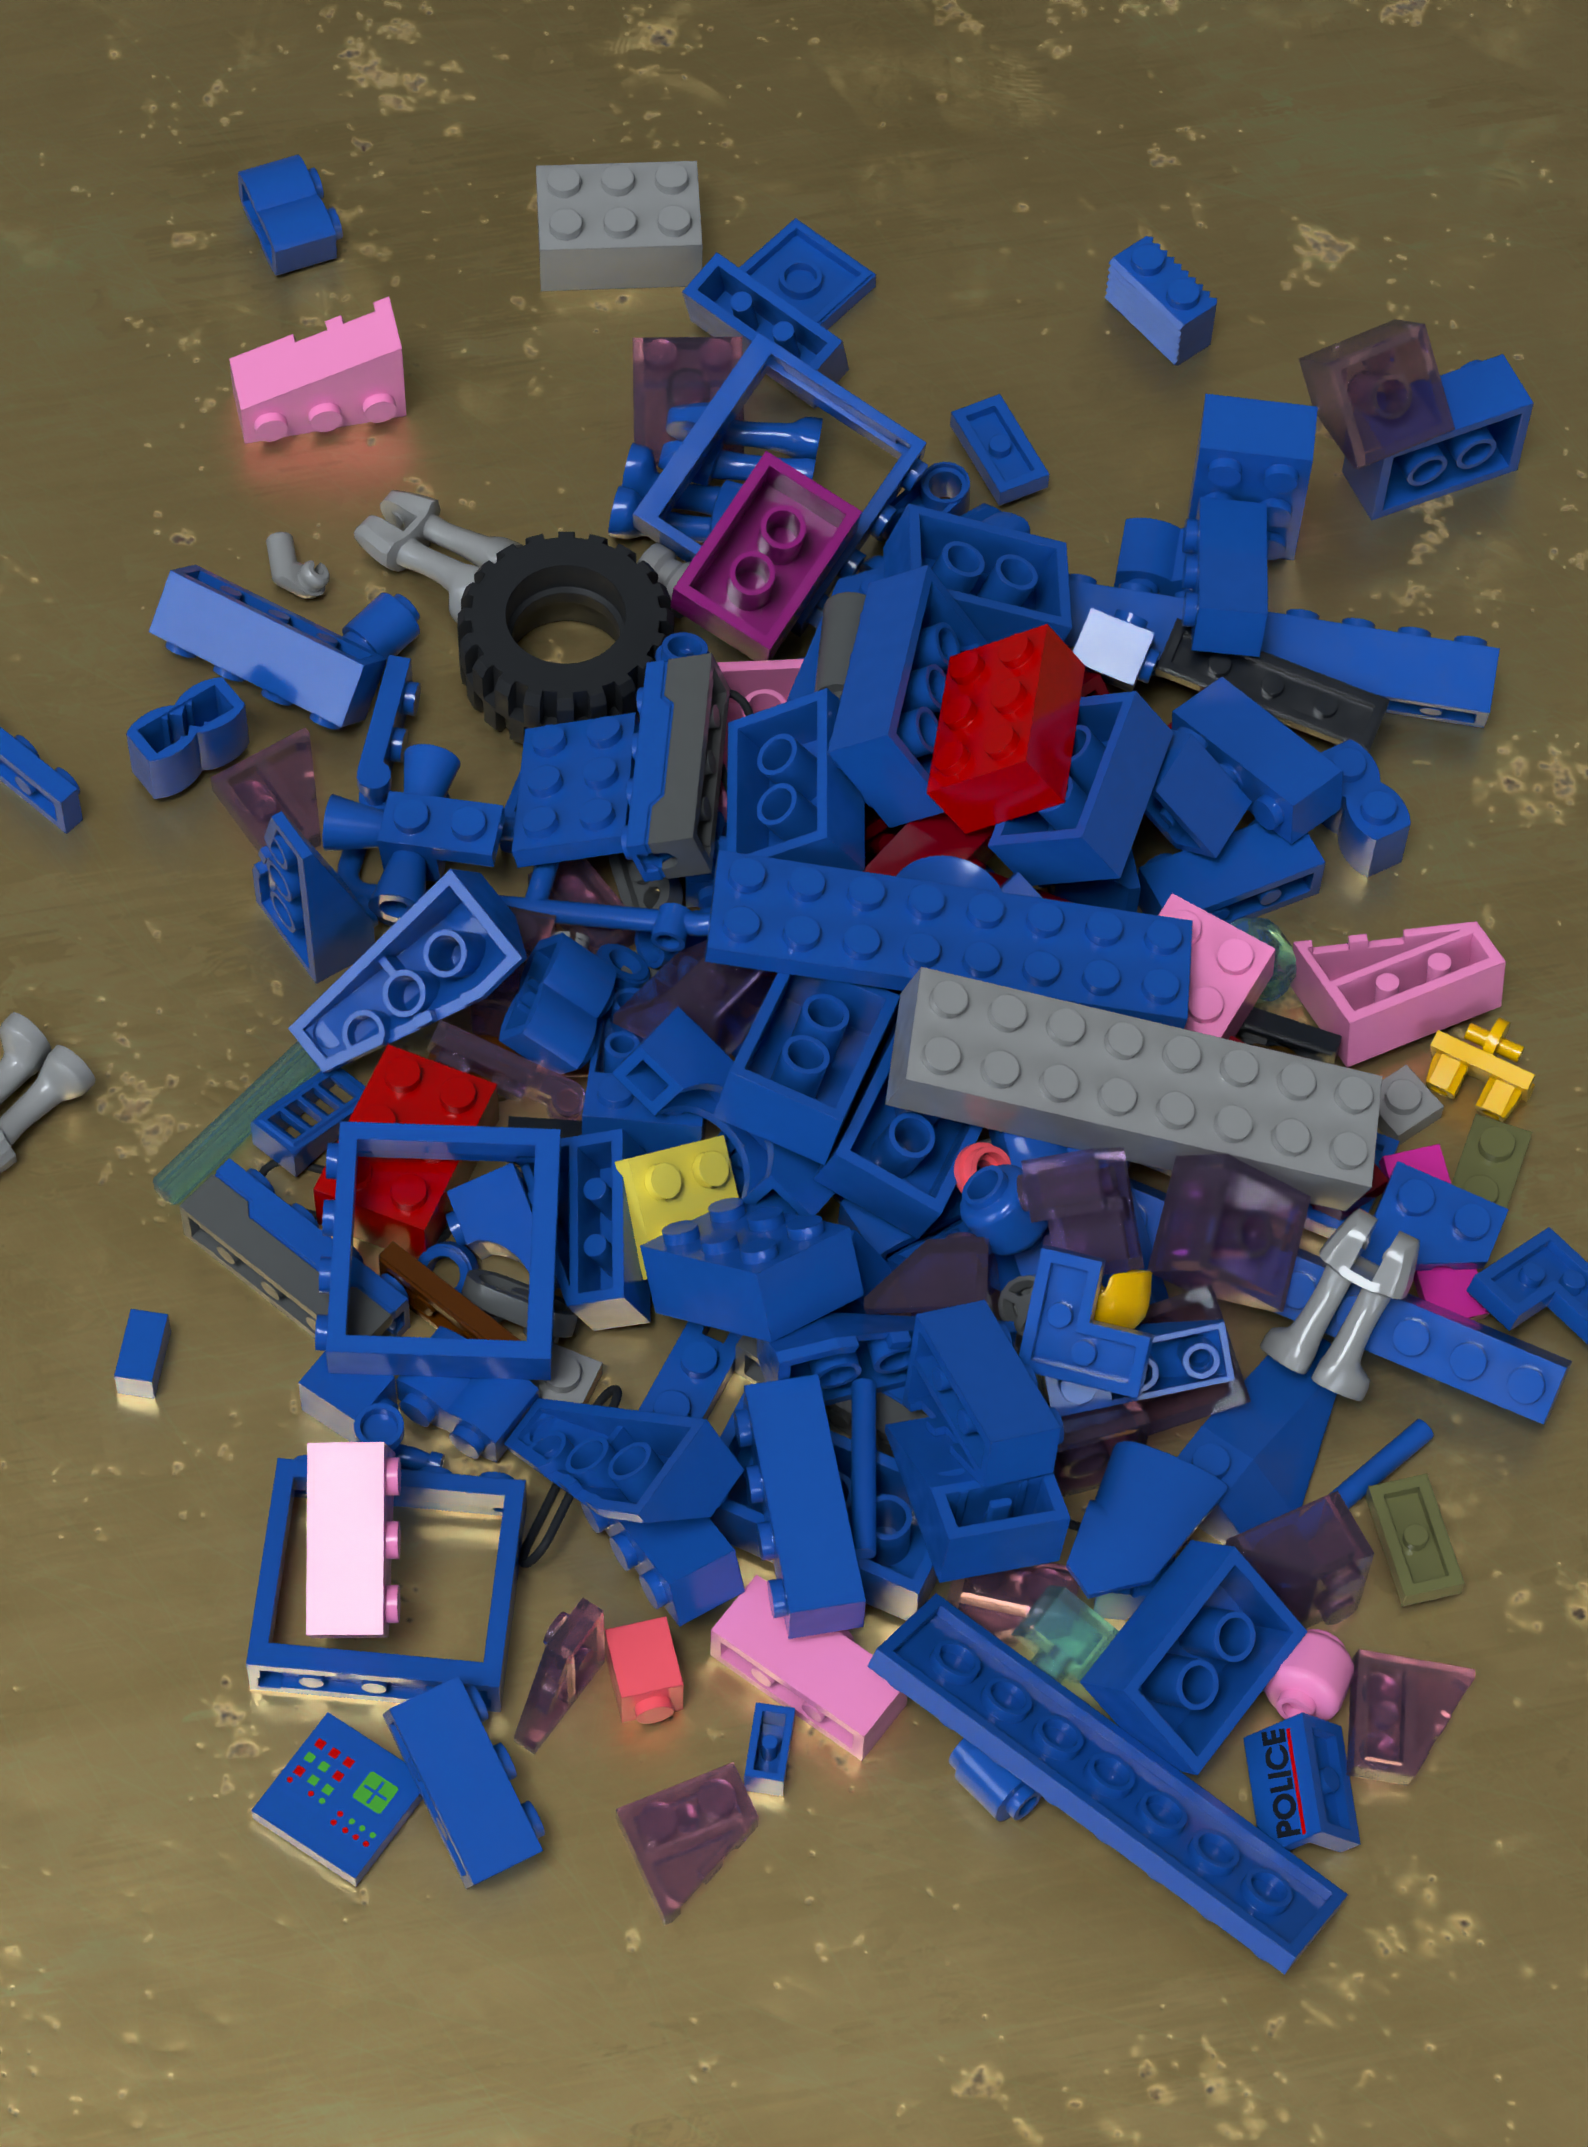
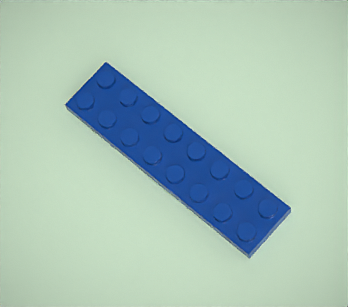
[705,850,1193,1029]
[867,1593,1348,1975]

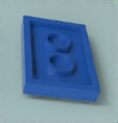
[512,712,639,868]

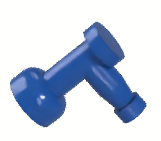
[354,1403,445,1470]

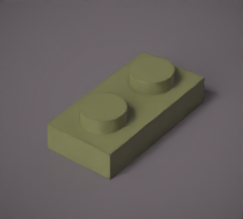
[1452,1114,1532,1208]
[1365,1473,1465,1607]

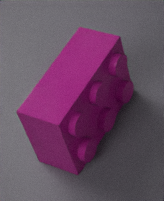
[671,451,862,661]

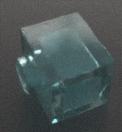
[1011,1585,1119,1684]

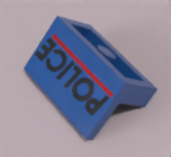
[1243,1712,1361,1853]

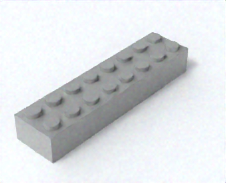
[885,967,1383,1211]

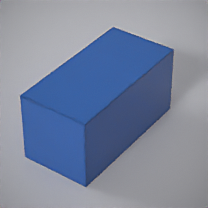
[114,1309,171,1399]
[744,1702,795,1796]

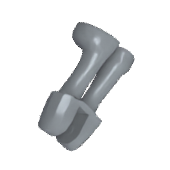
[354,490,524,623]
[0,1012,96,1174]
[1260,1208,1420,1401]

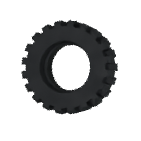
[457,532,674,744]

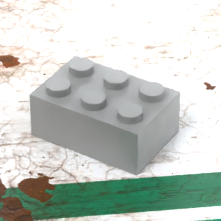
[536,161,703,291]

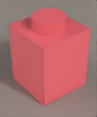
[605,1616,684,1724]

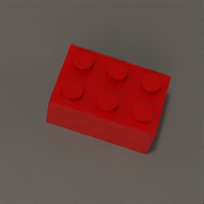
[926,624,1085,834]
[313,1044,499,1260]

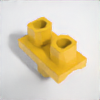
[1426,1017,1535,1123]

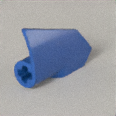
[1066,1441,1227,1599]

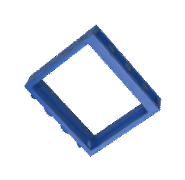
[633,332,928,637]
[315,1121,561,1381]
[246,1455,527,1712]

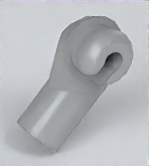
[266,532,330,599]

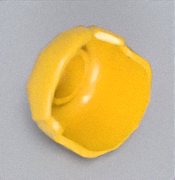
[1094,1270,1152,1329]

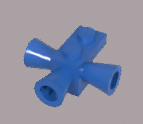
[322,744,505,923]

